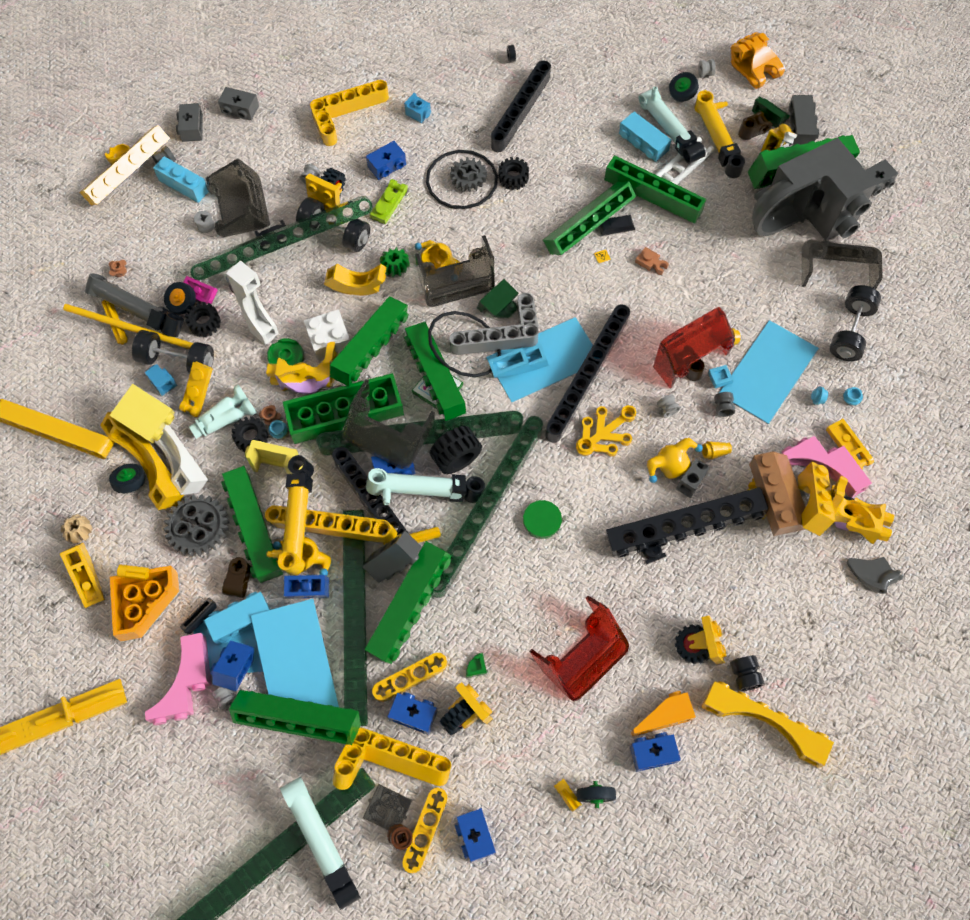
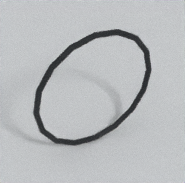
[426,150,498,209]
[428,311,501,378]

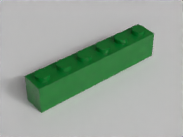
[604,155,706,224]
[543,182,636,255]
[330,296,409,387]
[404,321,466,421]
[221,466,283,583]
[365,541,452,664]
[229,690,361,745]

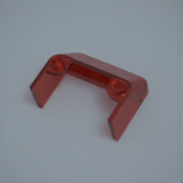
[653,307,735,389]
[529,596,629,701]

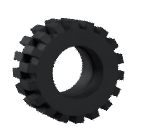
[429,426,482,475]

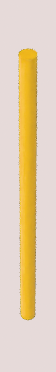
[63,304,193,349]

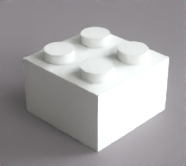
[304,309,350,361]

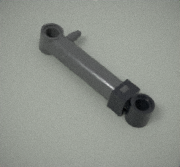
[84,273,184,337]

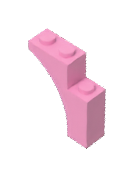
[781,436,872,498]
[145,633,212,725]

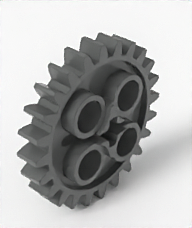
[163,494,230,557]

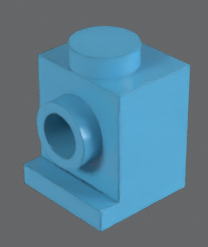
[404,93,431,123]
[145,364,178,396]

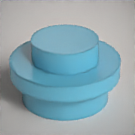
[811,386,828,405]
[843,387,863,406]
[268,420,288,439]

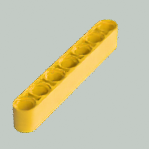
[0,399,115,459]
[265,505,397,543]

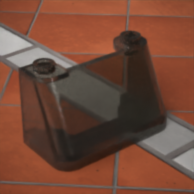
[206,158,270,237]

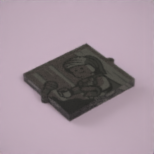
[363,784,413,830]

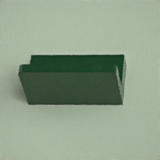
[752,96,790,128]
[477,279,519,317]

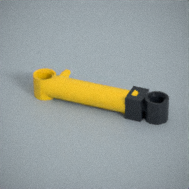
[694,90,745,178]
[267,455,314,576]

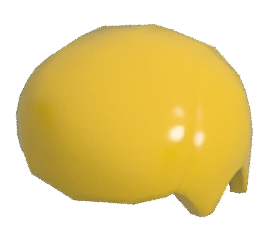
[104,144,130,165]

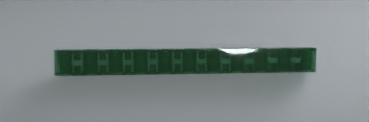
[190,196,373,280]
[316,411,523,456]
[431,416,543,598]
[343,509,368,726]
[177,768,376,920]

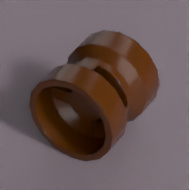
[387,823,413,850]

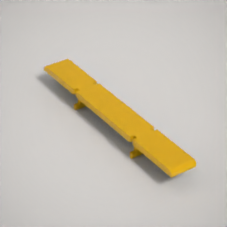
[0,679,127,755]

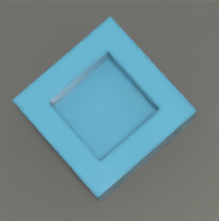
[708,365,733,388]

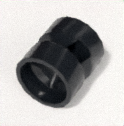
[730,655,765,692]

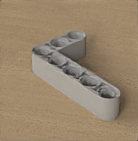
[449,293,539,355]

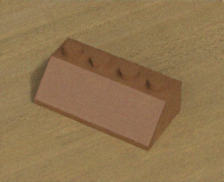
[749,451,806,536]

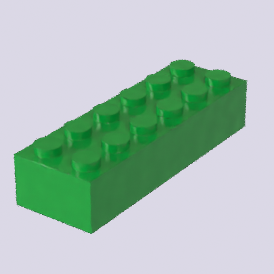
[748,135,860,190]
[283,373,404,444]

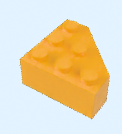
[110,565,179,641]

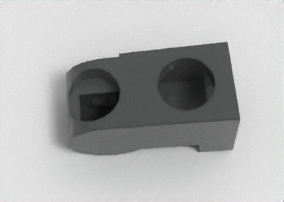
[676,459,710,498]

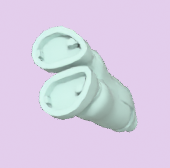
[189,384,257,439]

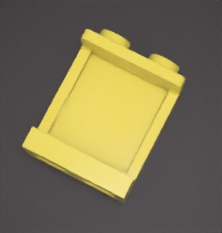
[110,384,175,444]
[245,440,303,474]

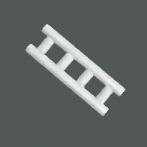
[655,136,715,185]

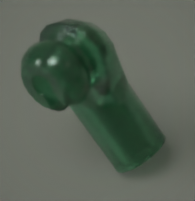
[495,300,517,318]

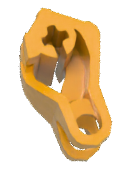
[730,32,785,89]

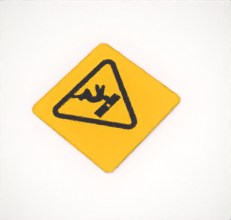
[594,249,611,263]

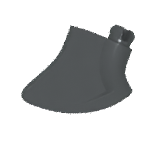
[847,557,903,594]

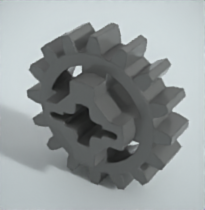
[450,157,487,192]

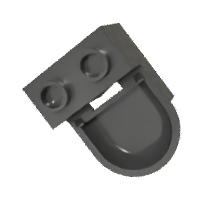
[752,138,877,241]

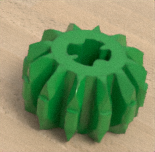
[380,247,410,277]

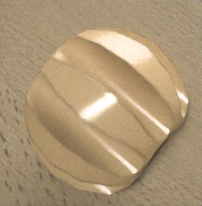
[61,514,92,544]

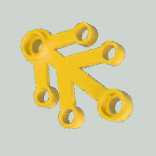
[576,405,636,457]

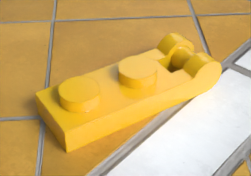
[179,361,213,417]
[826,419,874,469]

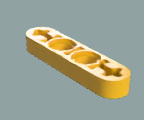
[372,653,447,702]
[402,787,448,874]

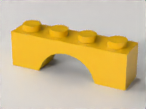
[797,462,835,536]

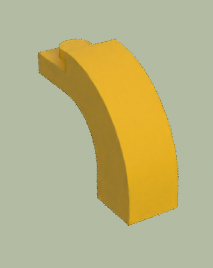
[324,264,386,296]

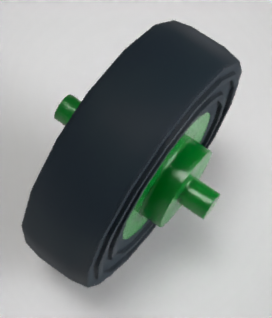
[669,72,699,102]
[109,463,146,494]
[577,781,616,809]

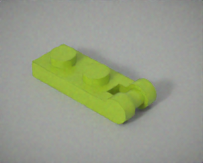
[370,179,408,225]

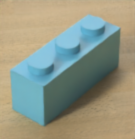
[619,111,672,162]
[153,156,209,203]
[204,592,270,645]

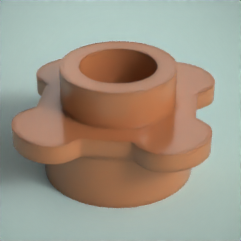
[109,259,127,277]
[259,405,281,426]

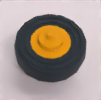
[164,282,196,315]

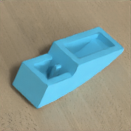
[488,344,548,378]

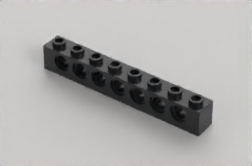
[606,487,768,558]

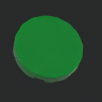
[267,338,304,366]
[523,500,562,539]

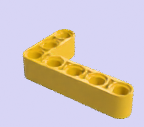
[310,80,389,146]
[332,728,452,790]

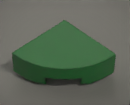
[466,653,487,678]

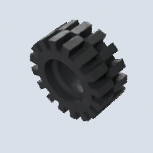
[498,157,529,190]
[185,302,221,337]
[231,416,268,452]

